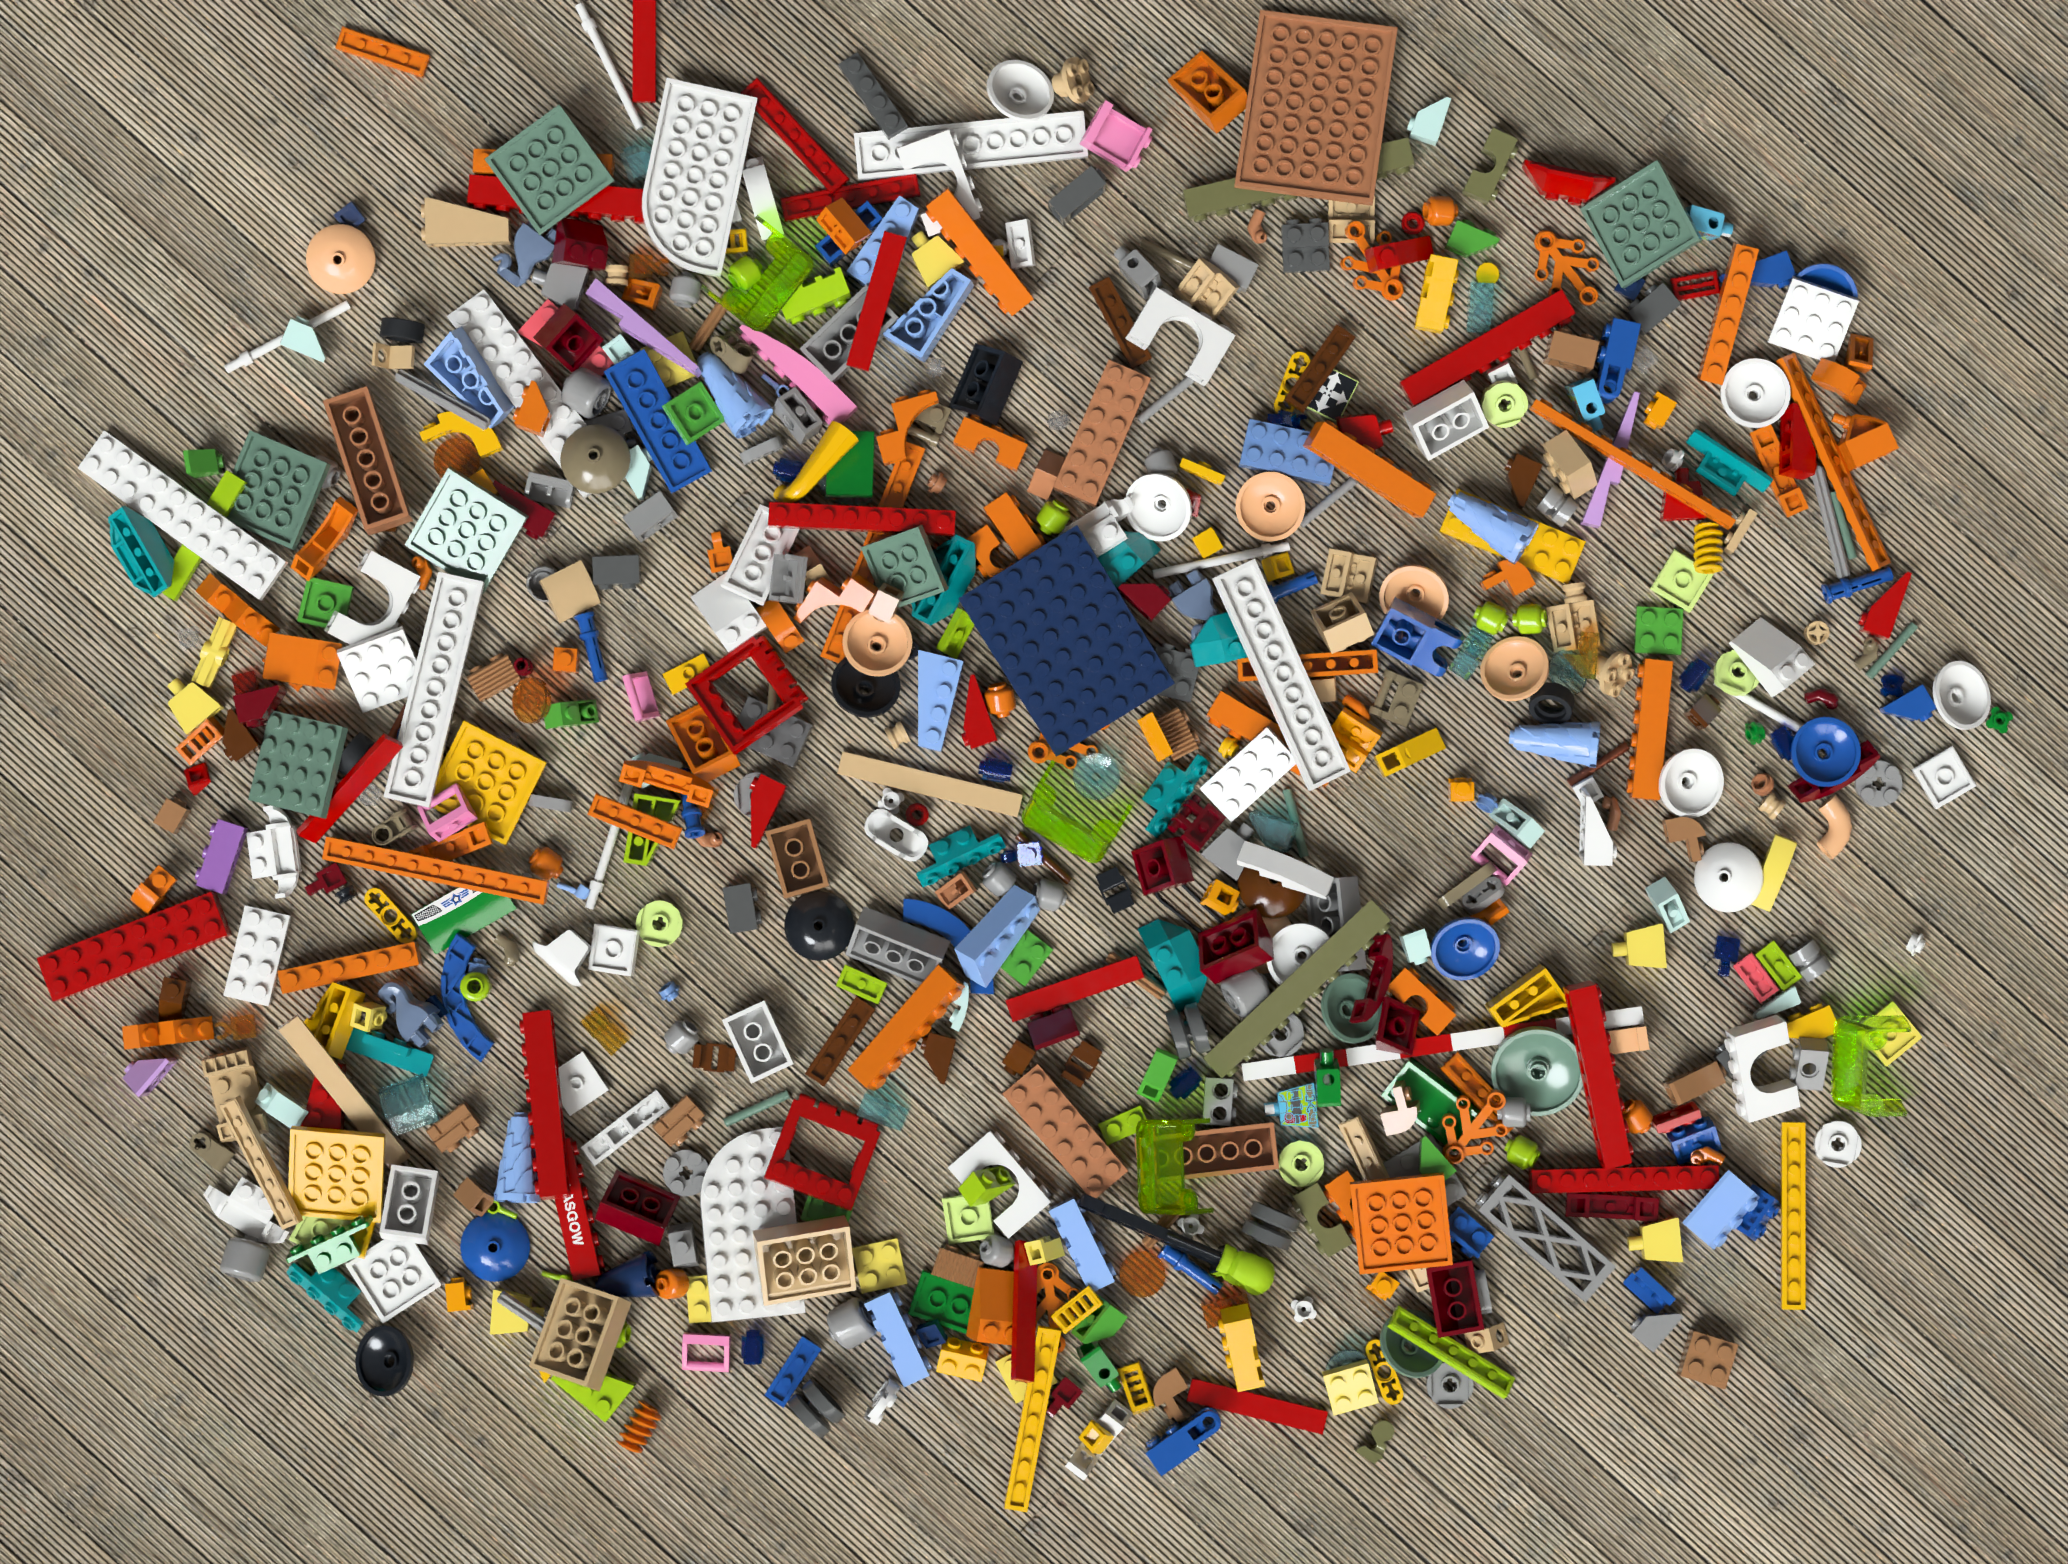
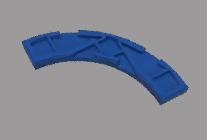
[903,899,994,994]
[441,933,495,1062]

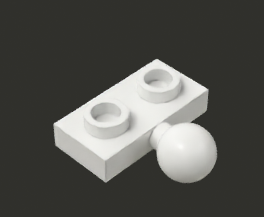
[992,219,1036,269]

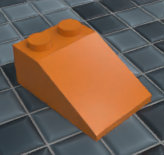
[1167,50,1247,134]
[262,633,342,690]
[666,704,741,783]
[966,1267,1014,1345]

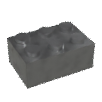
[738,696,813,768]

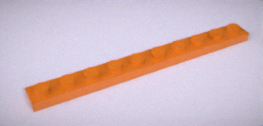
[1776,353,1891,571]
[1529,399,1736,530]
[820,441,926,663]
[322,836,550,905]

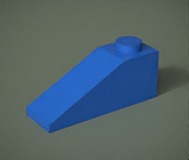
[1718,250,1796,289]

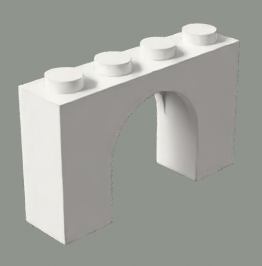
[896,129,983,237]
[1125,287,1236,386]
[324,549,420,645]
[1724,1015,1800,1123]
[948,1130,1051,1239]

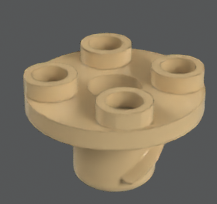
[1052,57,1095,104]
[1591,651,1635,698]

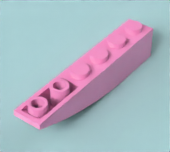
[739,324,858,425]

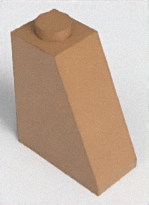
[1663,1061,1727,1106]

